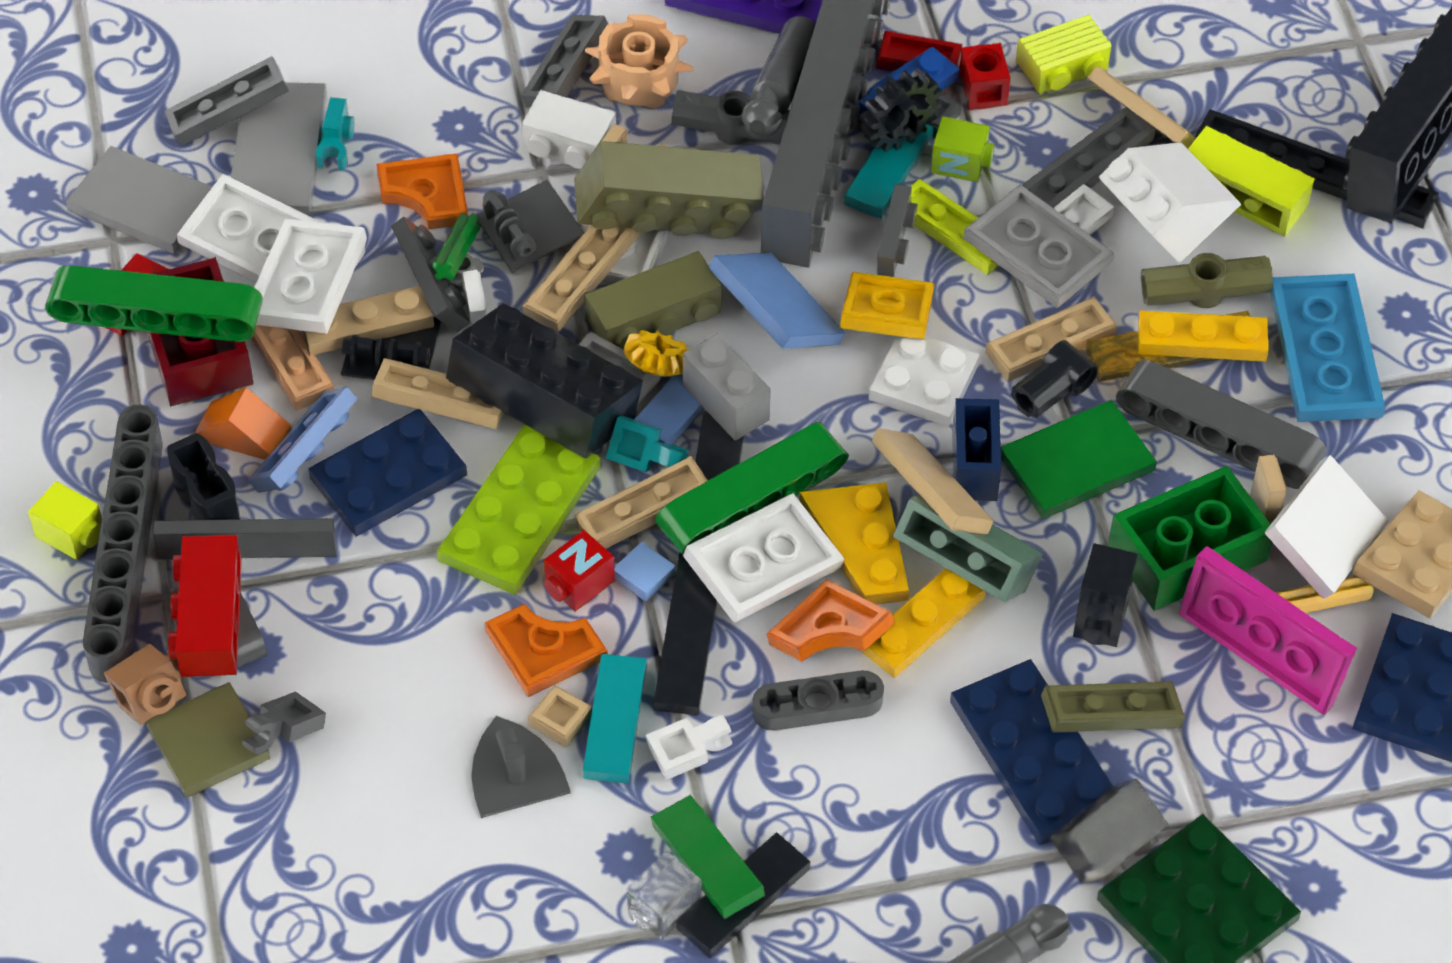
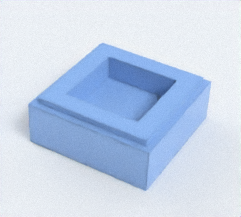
[614,542,675,602]

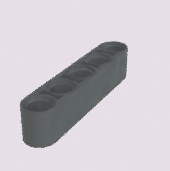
[1116,360,1326,489]

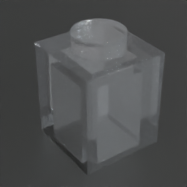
[627,851,702,940]

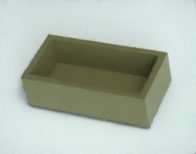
[574,141,764,239]

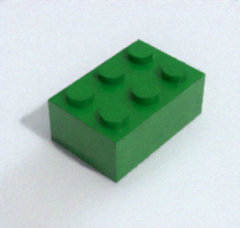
[1108,466,1272,611]

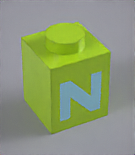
[931,116,995,183]

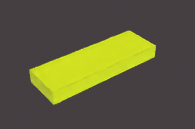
[911,178,998,275]

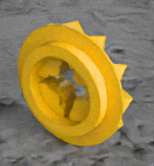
[623,330,689,377]

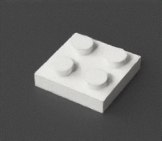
[869,336,980,427]

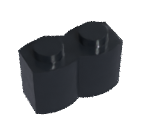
[167,433,241,520]

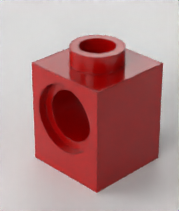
[959,43,1011,110]

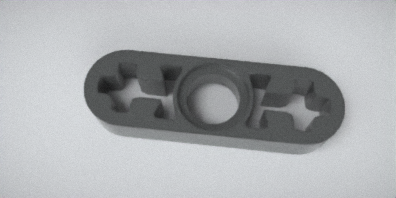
[752,670,884,731]

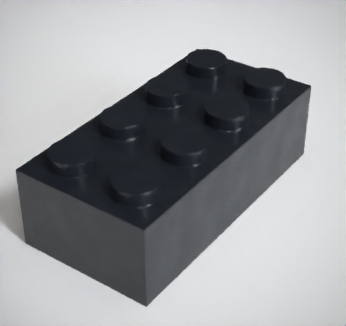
[446,303,643,459]

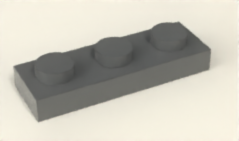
[520,15,609,108]
[164,56,289,146]
[391,216,470,333]

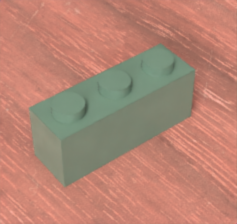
[893,495,1043,602]

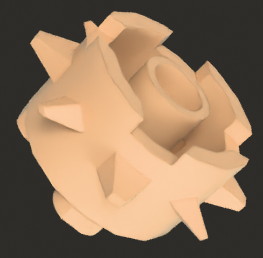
[585,14,693,109]

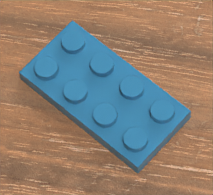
[1270,273,1385,422]

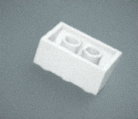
[1099,142,1241,263]

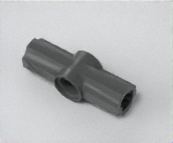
[671,90,790,145]

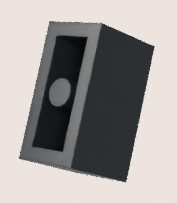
[1073,543,1138,647]

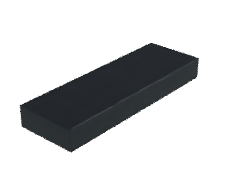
[676,832,811,958]

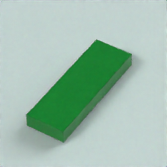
[651,794,765,919]

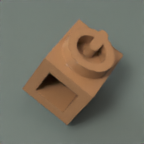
[104,644,187,725]

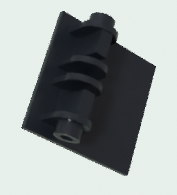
[341,316,441,380]

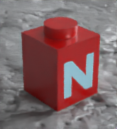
[544,530,615,612]

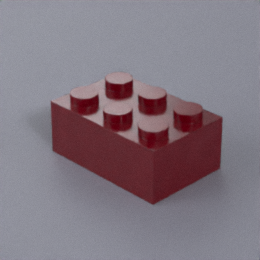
[146,257,254,407]

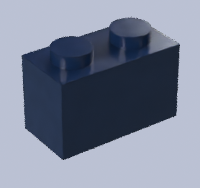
[952,398,1001,501]

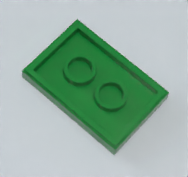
[1001,400,1157,519]

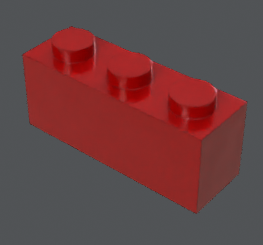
[168,535,242,677]

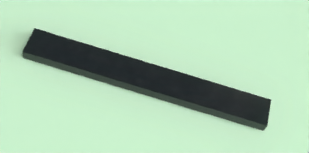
[654,411,745,716]

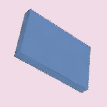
[708,253,846,349]

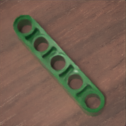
[45,265,263,342]
[655,422,849,555]

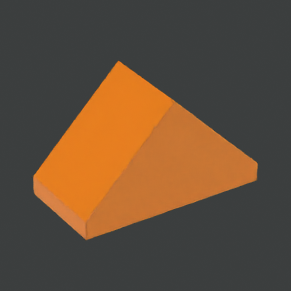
[195,387,291,460]

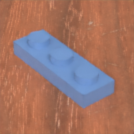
[247,386,357,493]

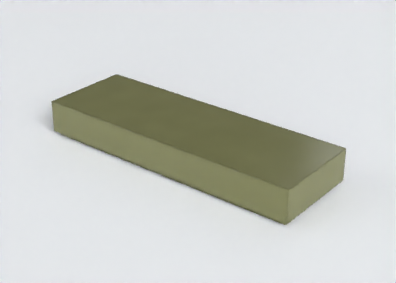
[1041,681,1185,732]

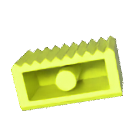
[1016,14,1111,95]

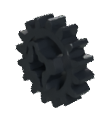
[860,68,943,152]

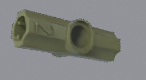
[1141,253,1273,308]

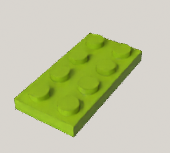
[437,424,601,595]

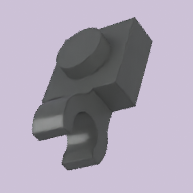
[242,691,326,754]

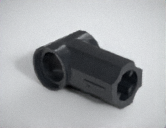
[1011,340,1099,418]

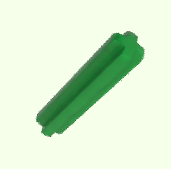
[432,212,481,281]

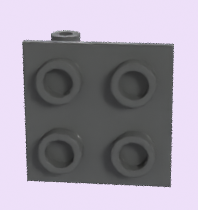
[477,179,584,273]

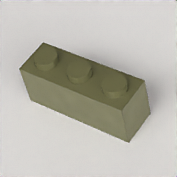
[585,251,722,349]

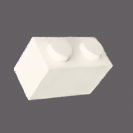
[521,90,616,169]

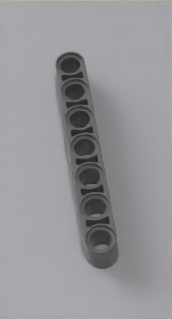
[83,404,163,683]

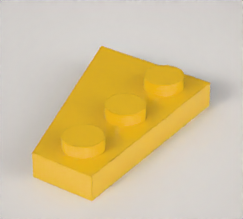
[799,482,909,604]

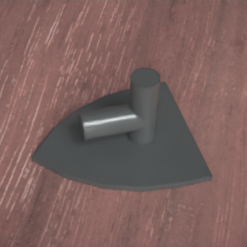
[471,716,571,818]

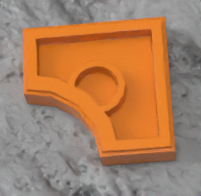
[376,153,469,230]
[766,579,895,662]
[484,604,608,697]

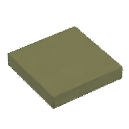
[146,682,271,798]

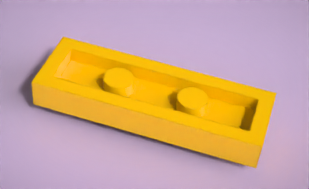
[1138,310,1269,362]
[861,568,986,678]

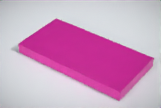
[1178,546,1357,715]

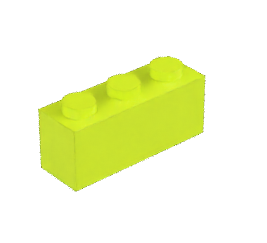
[1188,126,1314,237]

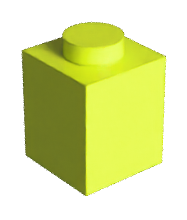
[28,481,102,560]

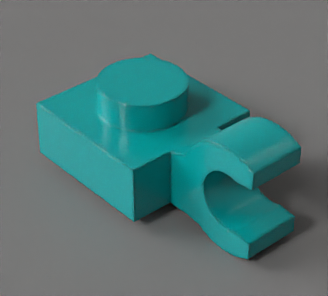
[315,97,355,171]
[606,416,689,472]

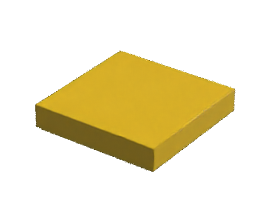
[840,272,935,340]

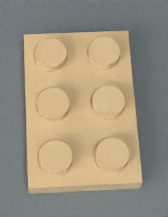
[1352,490,1452,619]

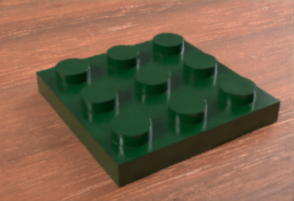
[1097,814,1301,963]

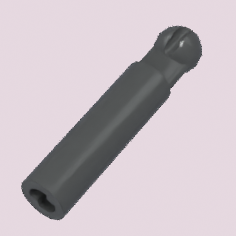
[741,16,816,138]
[947,904,1070,963]

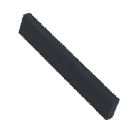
[1195,109,1439,229]

